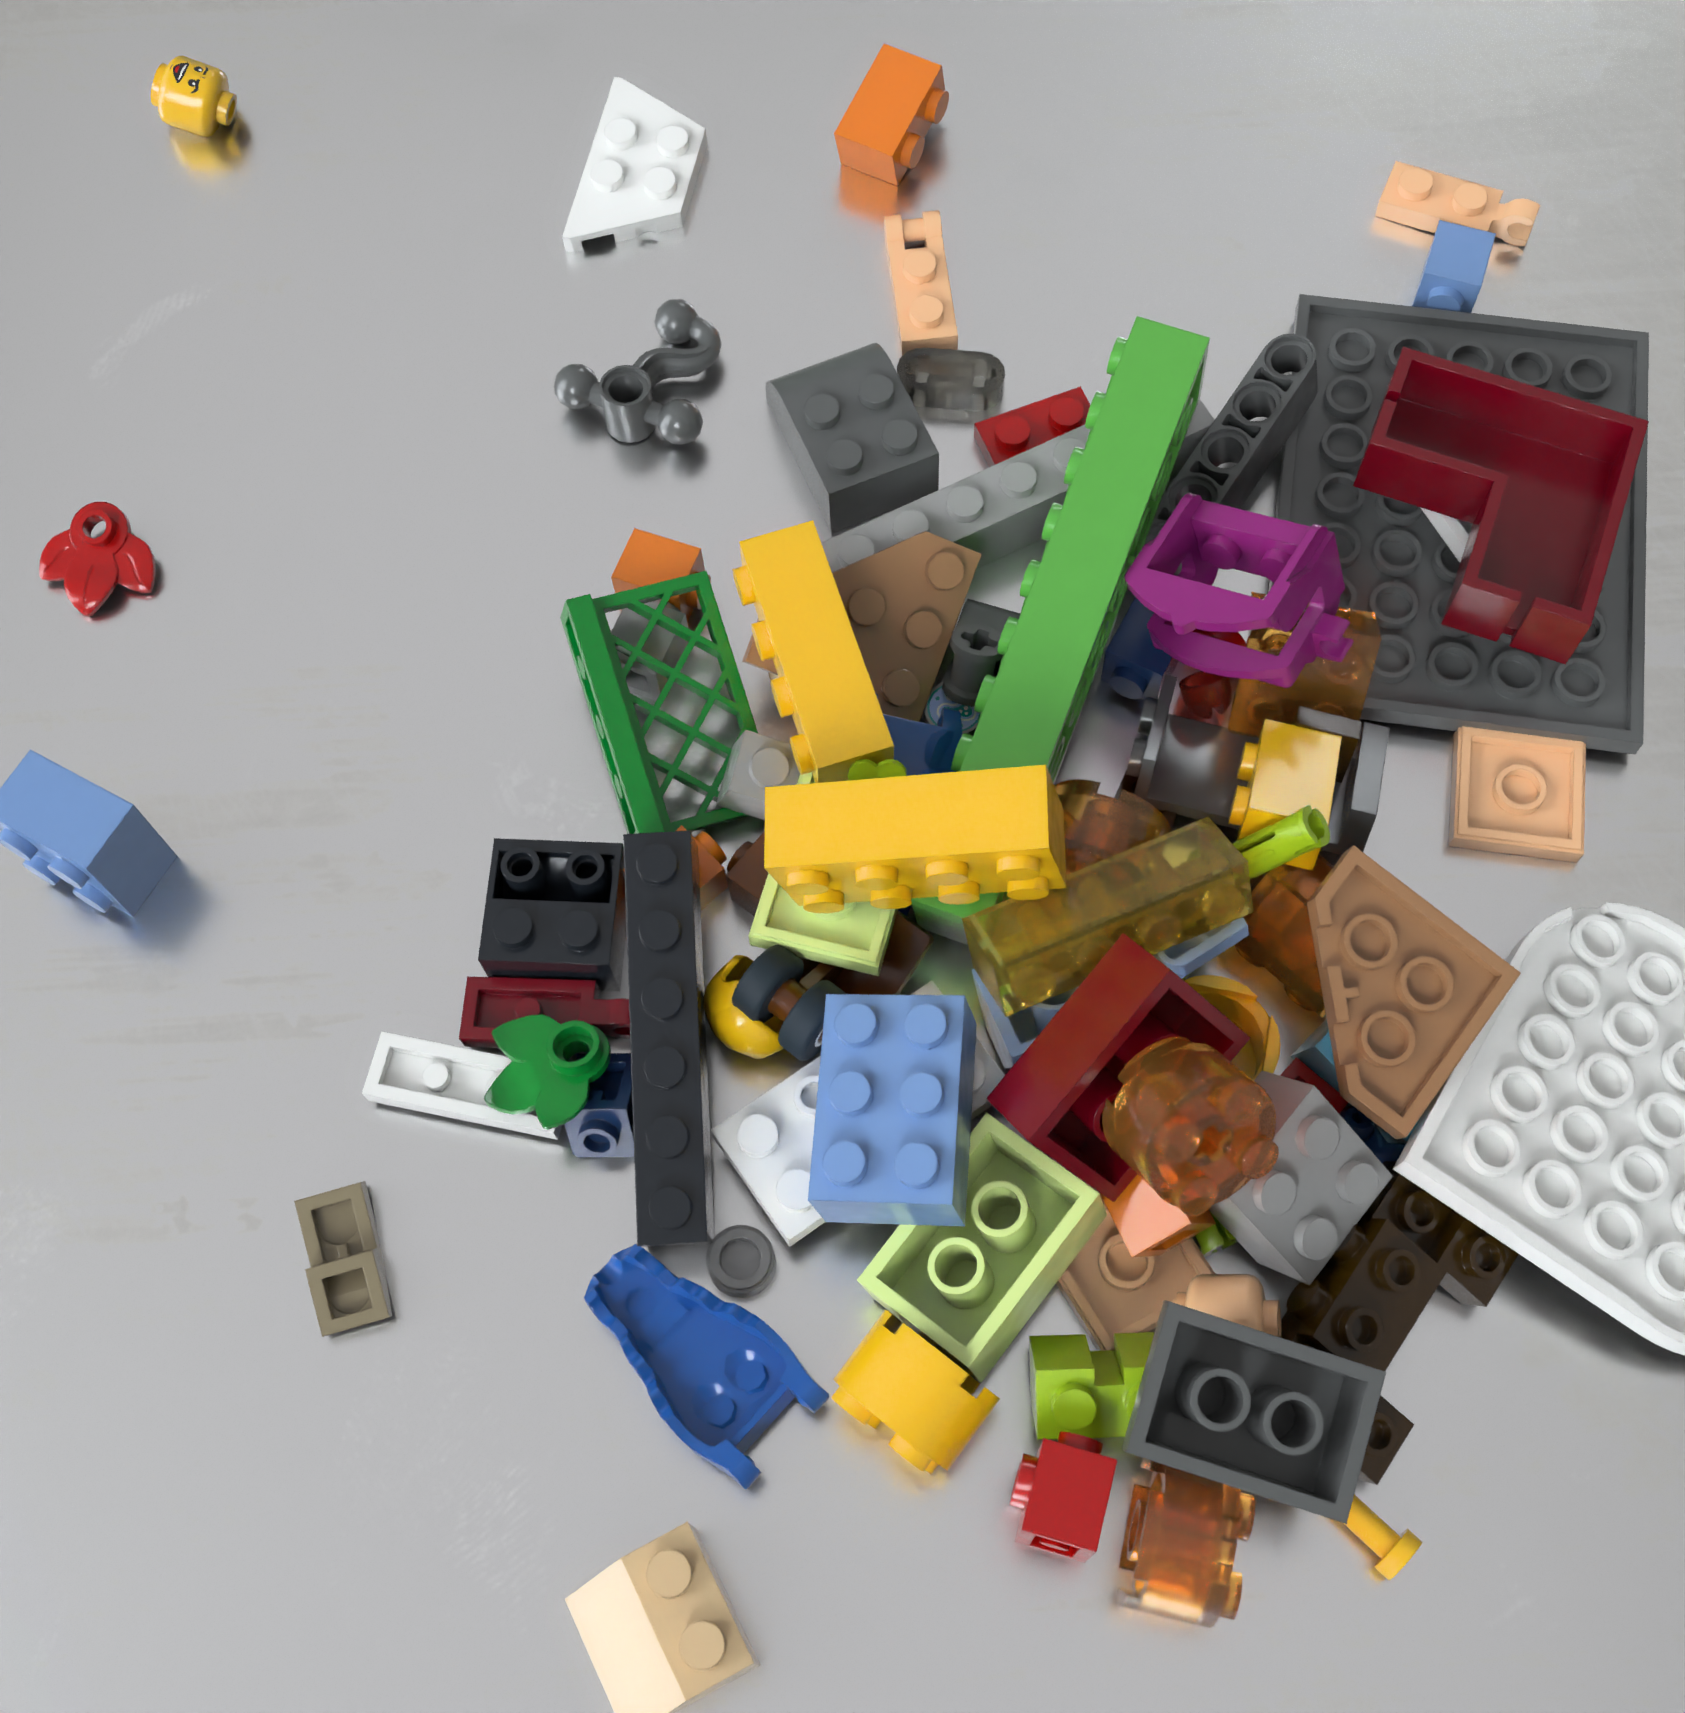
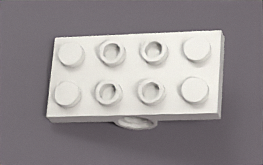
[711,981,1005,1247]

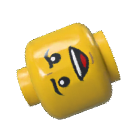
[151,56,237,137]

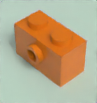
[834,44,949,186]

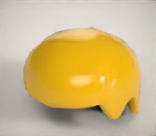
[704,955,783,1059]

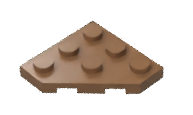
[742,531,982,722]
[1307,845,1521,1140]

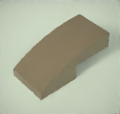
[294,1181,392,1337]

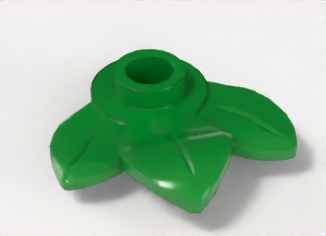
[484,1014,611,1130]

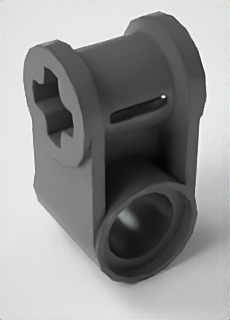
[942,599,1021,707]

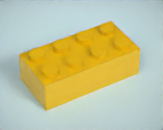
[764,765,1067,913]

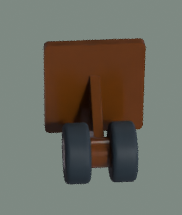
[732,910,934,1061]

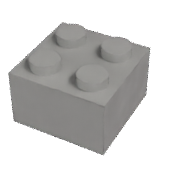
[1178,1071,1393,1285]

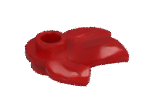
[39,502,156,617]

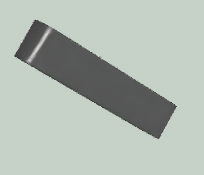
[1145,333,1318,576]

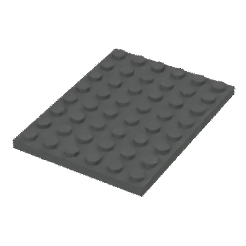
[1257,294,1649,754]

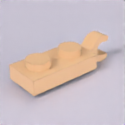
[1375,161,1541,246]

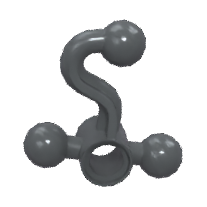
[554,299,722,445]

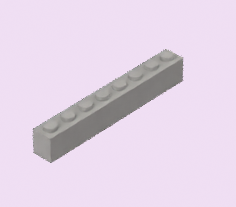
[821,400,1214,572]

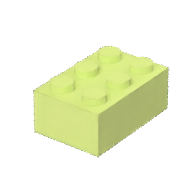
[857,1112,1107,1383]

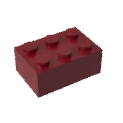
[986,933,1250,1202]

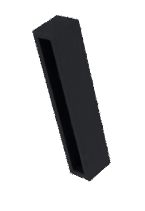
[623,830,714,1247]

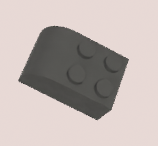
[766,343,939,533]
[1122,1300,1386,1524]

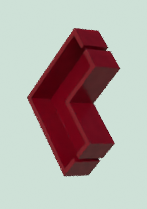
[1353,346,1649,665]

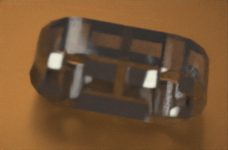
[897,348,1005,411]

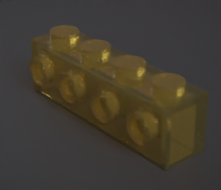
[962,817,1253,1017]

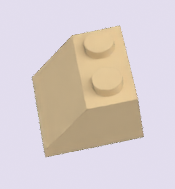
[565,1521,760,1713]

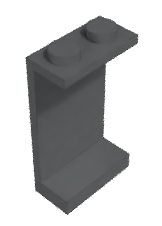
[1126,675,1390,855]

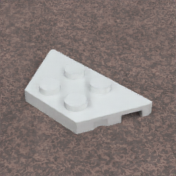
[562,77,708,253]

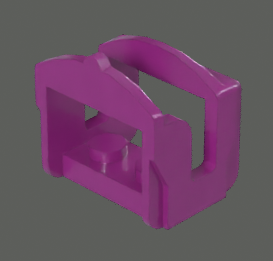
[1124,493,1354,688]

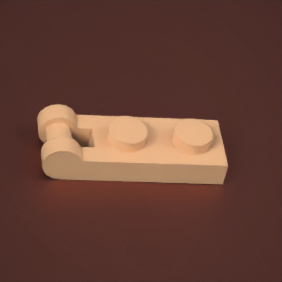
[884,210,958,356]

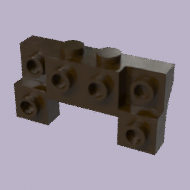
[1281,1161,1519,1485]

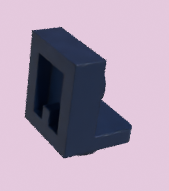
[565,1053,634,1158]

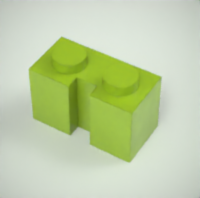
[1029,1332,1155,1440]

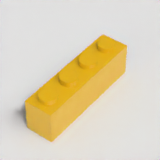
[732,520,894,783]

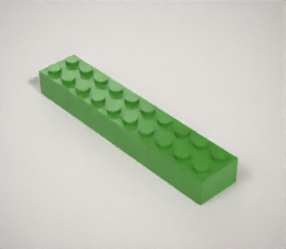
[911,316,1210,953]

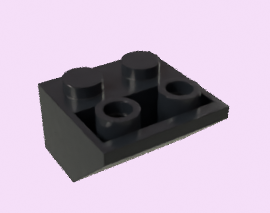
[478,838,626,991]

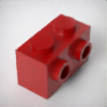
[1009,1432,1118,1563]

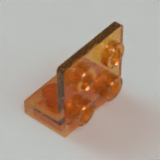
[1228,592,1382,738]

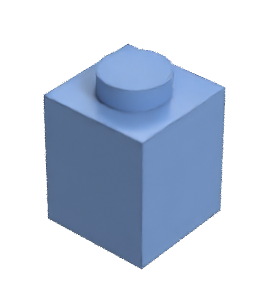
[1412,220,1496,313]

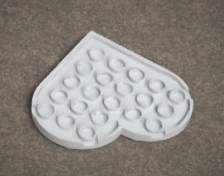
[1393,902,1685,1356]

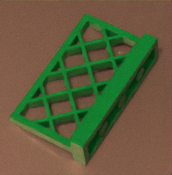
[560,571,758,834]

